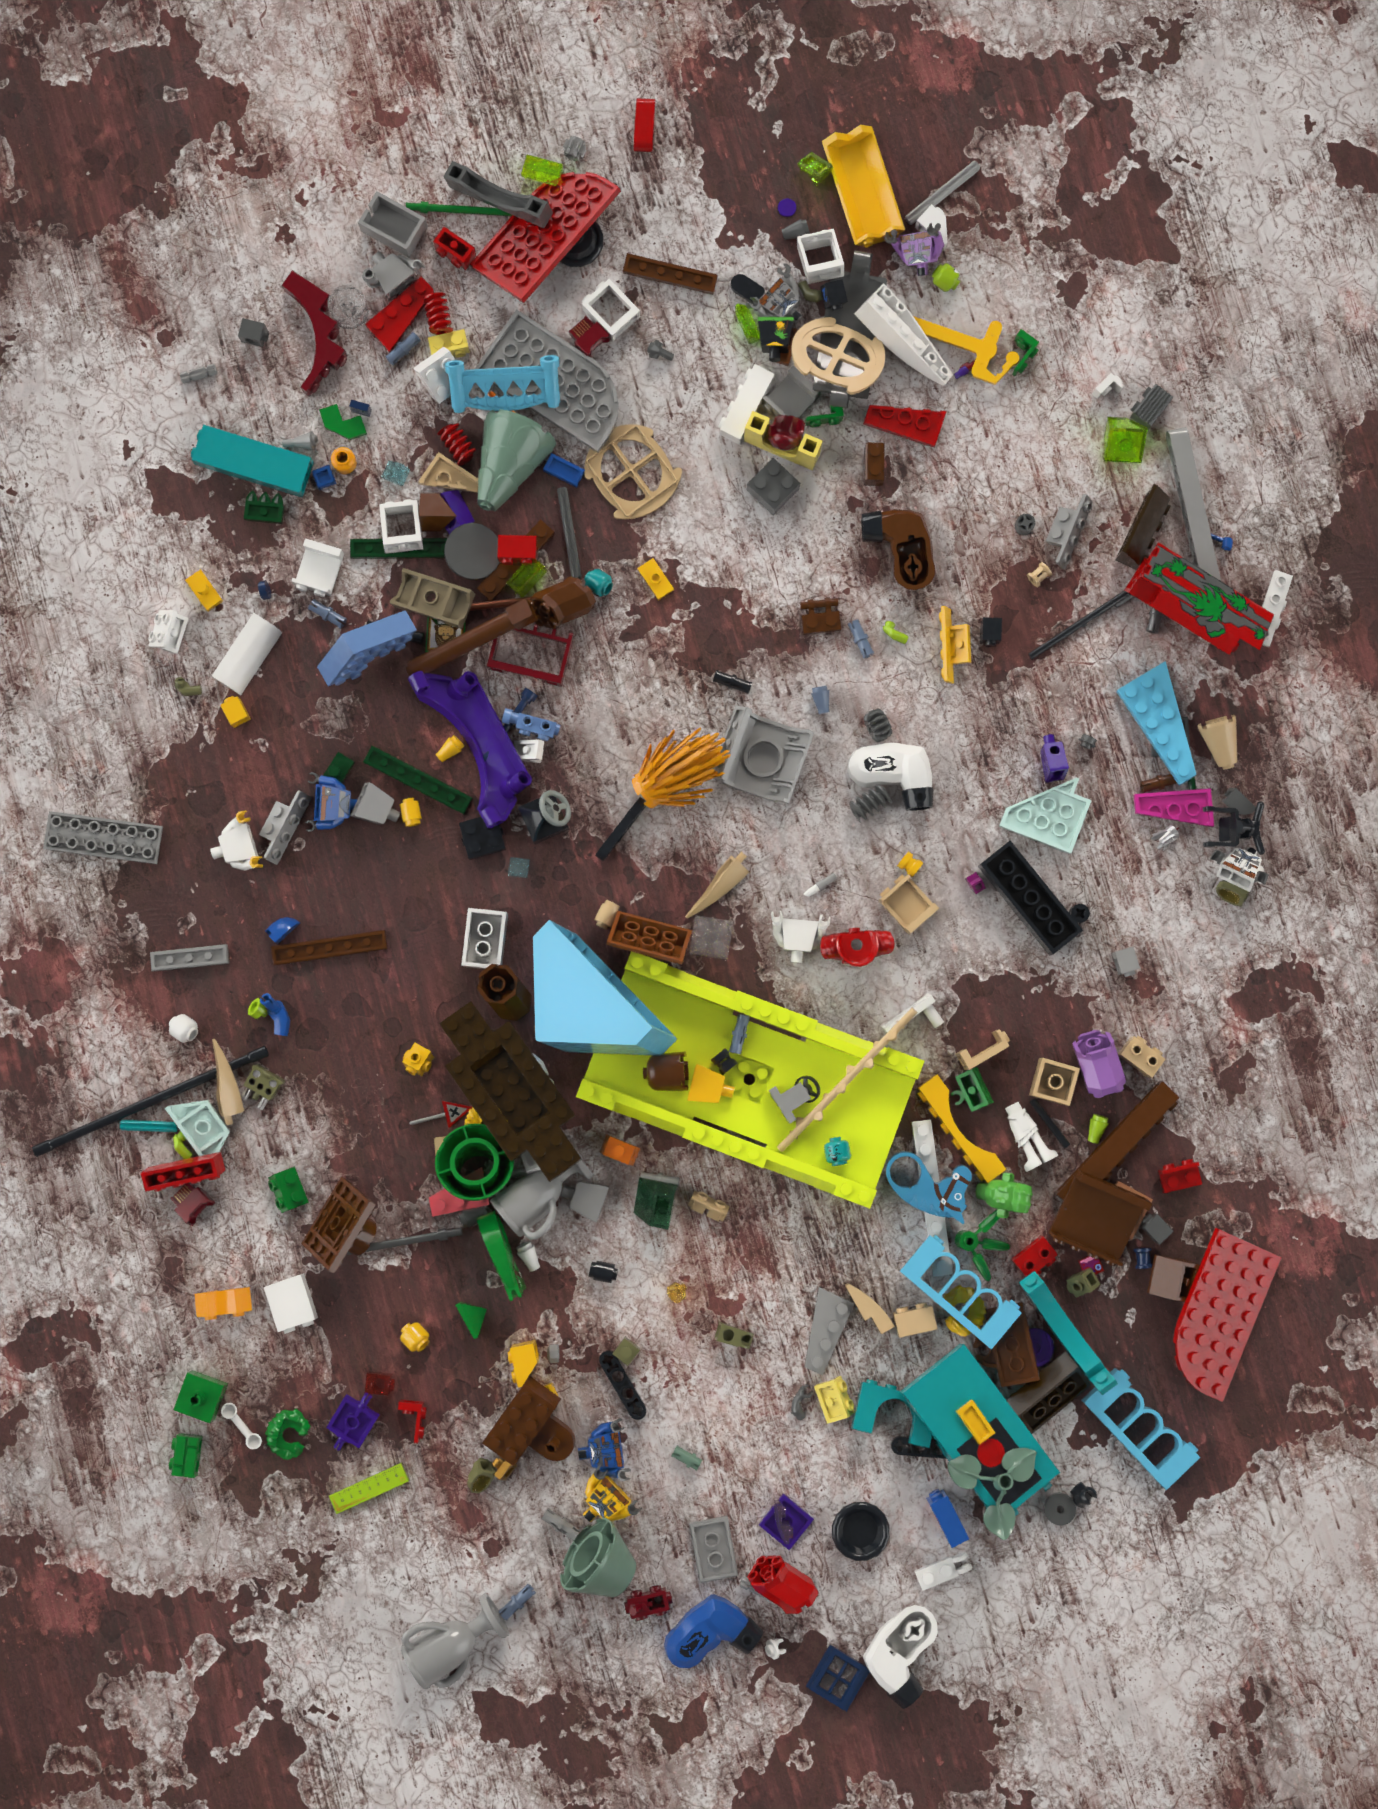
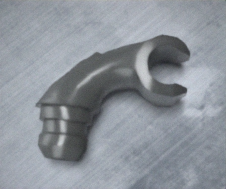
[791,1384,813,1421]

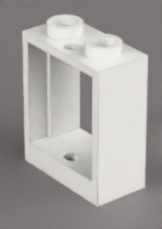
[797,229,844,284]
[582,279,640,341]
[379,499,423,554]

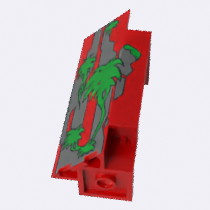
[1124,542,1274,655]

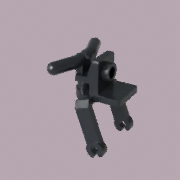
[1203,801,1265,855]

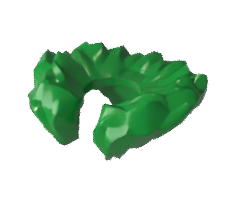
[265,1409,311,1460]

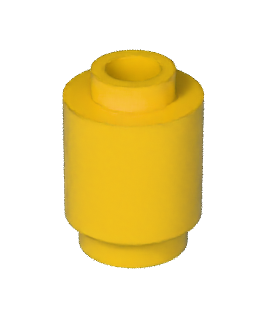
[399,798,422,827]

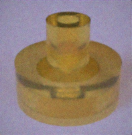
[667,1282,687,1303]

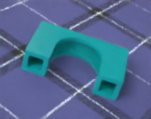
[851,1379,932,1448]

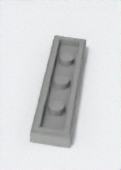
[150,944,229,972]

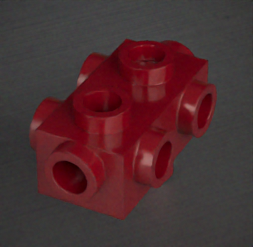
[624,1585,673,1621]

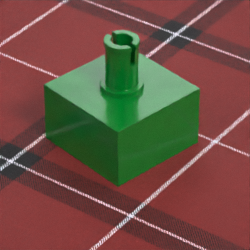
[173,1370,228,1423]

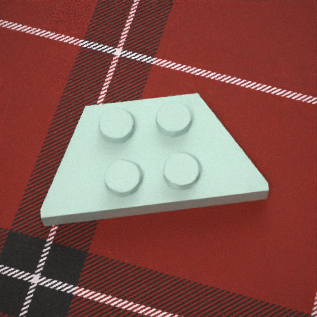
[165,1100,230,1156]

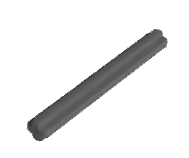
[557,487,582,579]

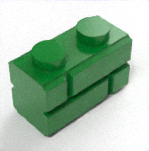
[169,1433,203,1478]

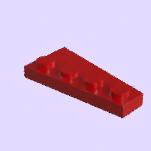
[863,405,947,448]

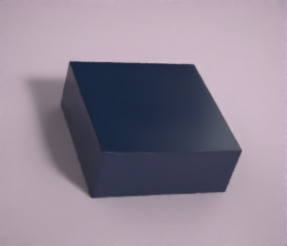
[349,399,372,417]

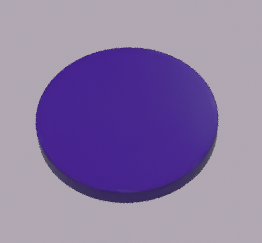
[778,198,796,217]

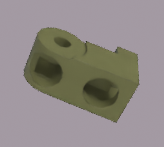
[714,1321,754,1349]

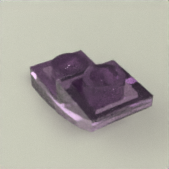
[774,1500,793,1544]

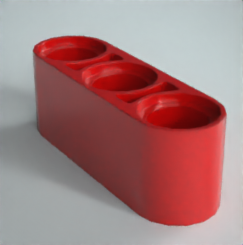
[633,98,655,152]

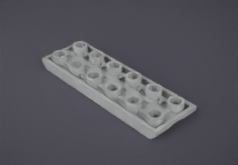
[43,811,163,864]

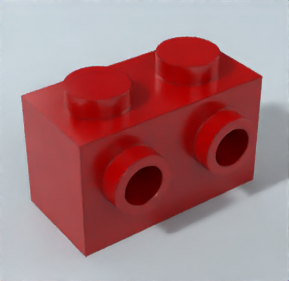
[433,227,477,270]
[497,535,538,565]
[1011,1235,1058,1277]

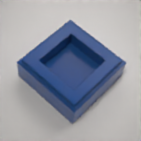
[312,465,337,490]

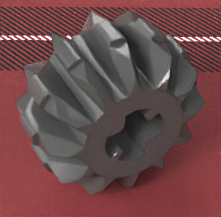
[864,708,892,742]

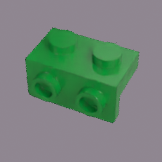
[268,1166,309,1213]

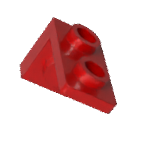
[398,1399,427,1444]

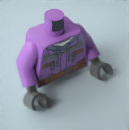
[884,223,944,276]

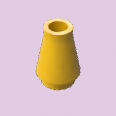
[436,735,464,762]

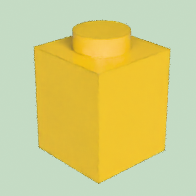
[220,696,251,728]

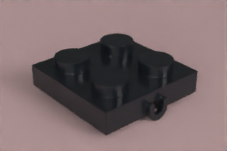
[459,817,506,860]

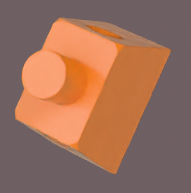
[599,1134,640,1166]

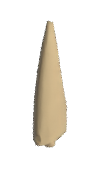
[685,851,749,918]
[212,1039,244,1125]

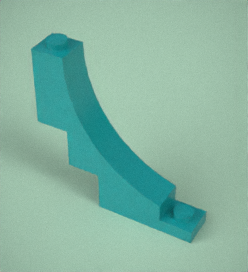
[1019,1271,1118,1395]

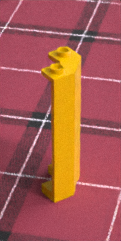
[822,125,905,248]

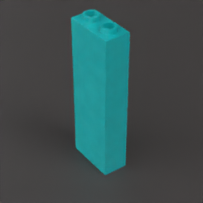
[191,424,314,498]

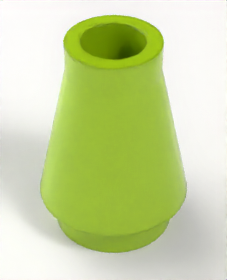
[1088,1114,1109,1144]

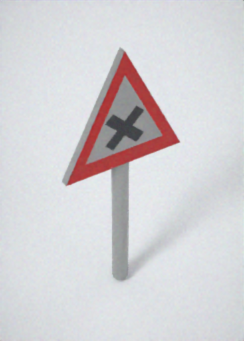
[409,1100,472,1128]

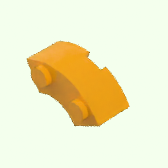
[195,1287,252,1320]

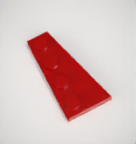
[365,276,434,353]

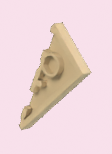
[418,452,478,493]

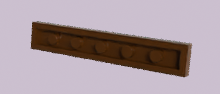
[271,930,388,966]

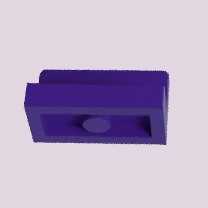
[440,490,475,535]

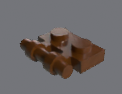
[800,597,841,635]

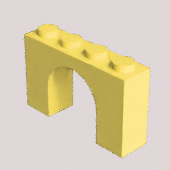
[744,411,823,471]

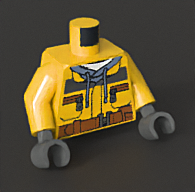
[583,1464,642,1522]

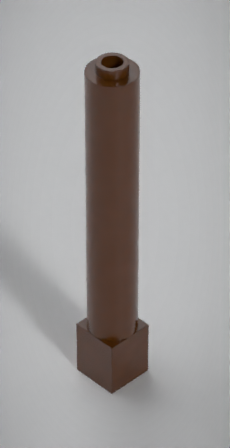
[406,598,538,676]

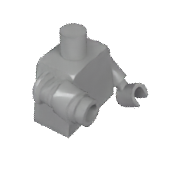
[362,252,425,300]

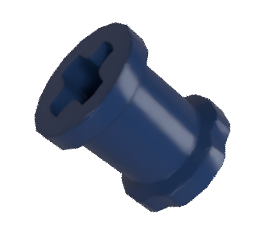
[1134,1247,1153,1269]

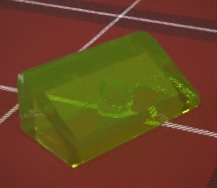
[735,304,760,344]
[506,560,547,597]

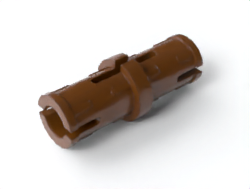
[1140,774,1177,793]

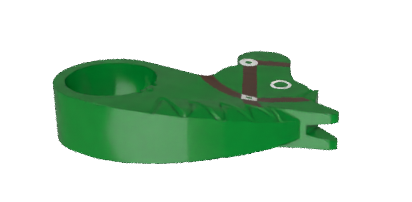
[477,1211,526,1302]

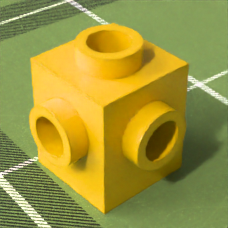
[402,1043,434,1076]

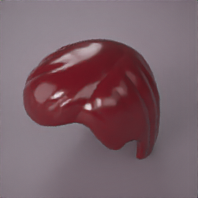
[767,415,805,451]

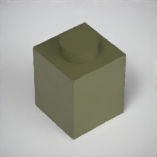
[612,1336,640,1366]

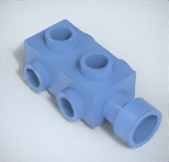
[502,708,560,741]

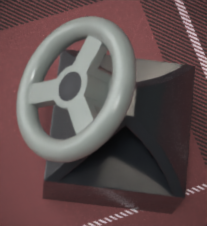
[518,790,571,845]

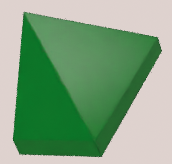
[455,1301,487,1339]

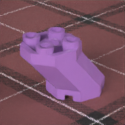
[1072,1030,1126,1098]

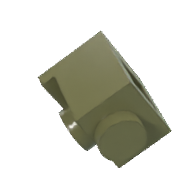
[1066,1267,1100,1297]

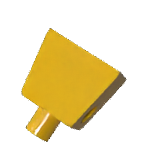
[687,1064,735,1103]

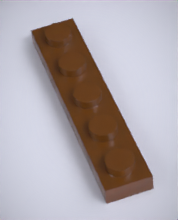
[623,253,718,295]
[477,519,555,601]

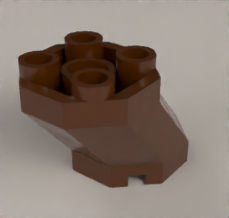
[529,577,596,629]
[477,964,532,1021]

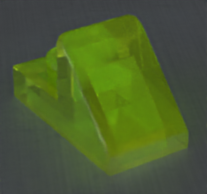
[797,152,833,186]

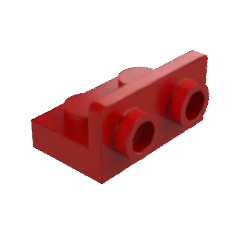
[1158,1159,1202,1193]

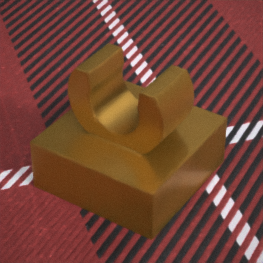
[492,1458,517,1481]

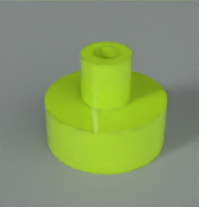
[248,998,268,1019]

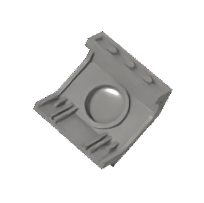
[713,706,814,805]

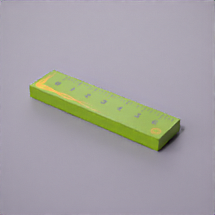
[329,1462,409,1514]

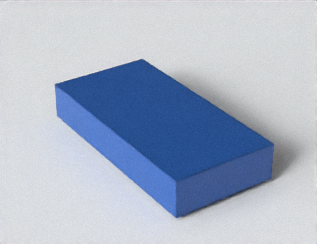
[543,453,585,488]

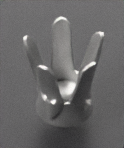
[1151,825,1179,851]

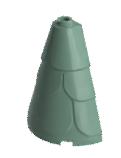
[477,409,556,511]

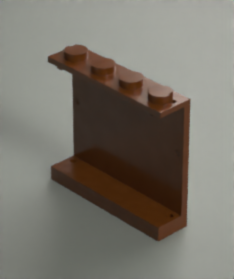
[1049,1169,1152,1266]

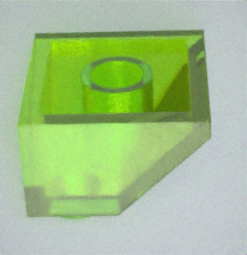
[1104,417,1148,463]

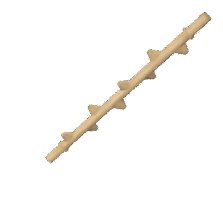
[777,1007,918,1152]

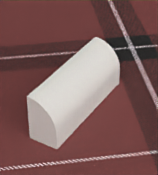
[212,613,282,695]

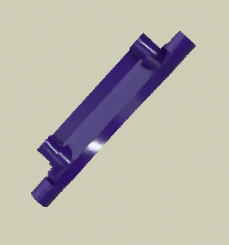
[408,671,532,829]

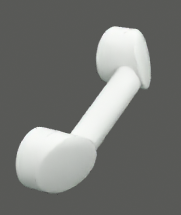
[221,1403,262,1449]

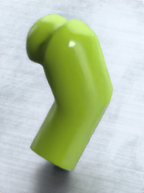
[883,621,908,644]
[173,1131,193,1159]

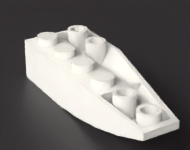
[854,283,953,386]

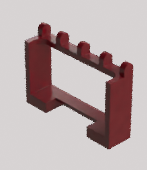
[487,624,574,687]

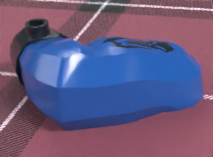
[664,1594,764,1668]

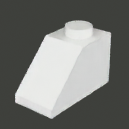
[915,204,948,251]

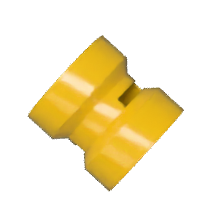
[897,851,923,878]

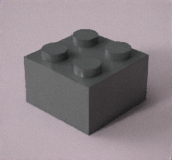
[746,458,801,516]

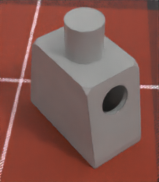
[350,782,400,824]
[561,1181,609,1223]

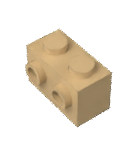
[1118,1036,1165,1078]
[893,1302,937,1338]

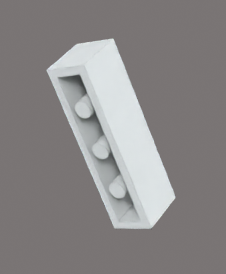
[718,364,775,445]

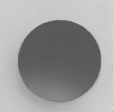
[444,523,499,580]

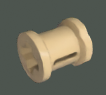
[1027,562,1052,587]

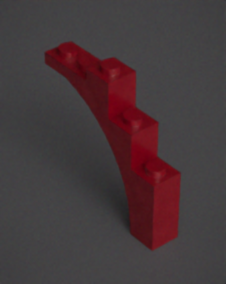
[282,270,348,397]

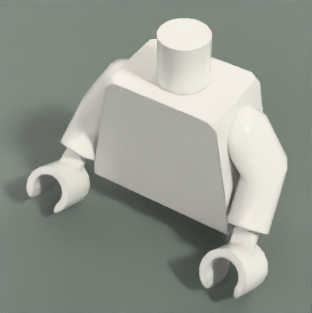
[771,911,831,963]

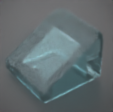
[382,461,410,486]
[508,857,530,878]

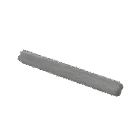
[905,161,980,225]

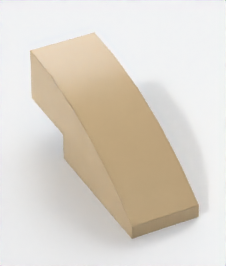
[845,1283,895,1334]

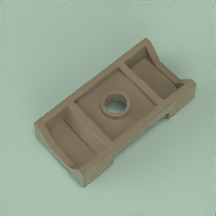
[390,568,475,629]

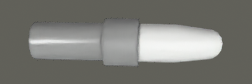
[804,873,837,897]

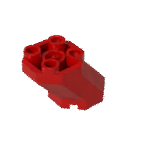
[747,1556,819,1614]

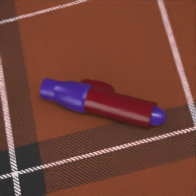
[954,359,976,379]

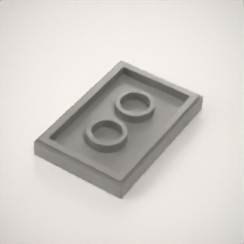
[689,1515,738,1583]

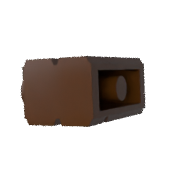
[864,442,885,486]

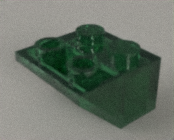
[633,1177,677,1230]

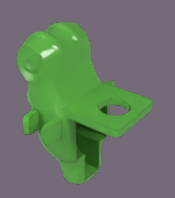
[975,1172,1033,1218]

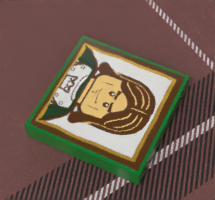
[425,617,466,652]

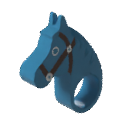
[886,1151,972,1224]

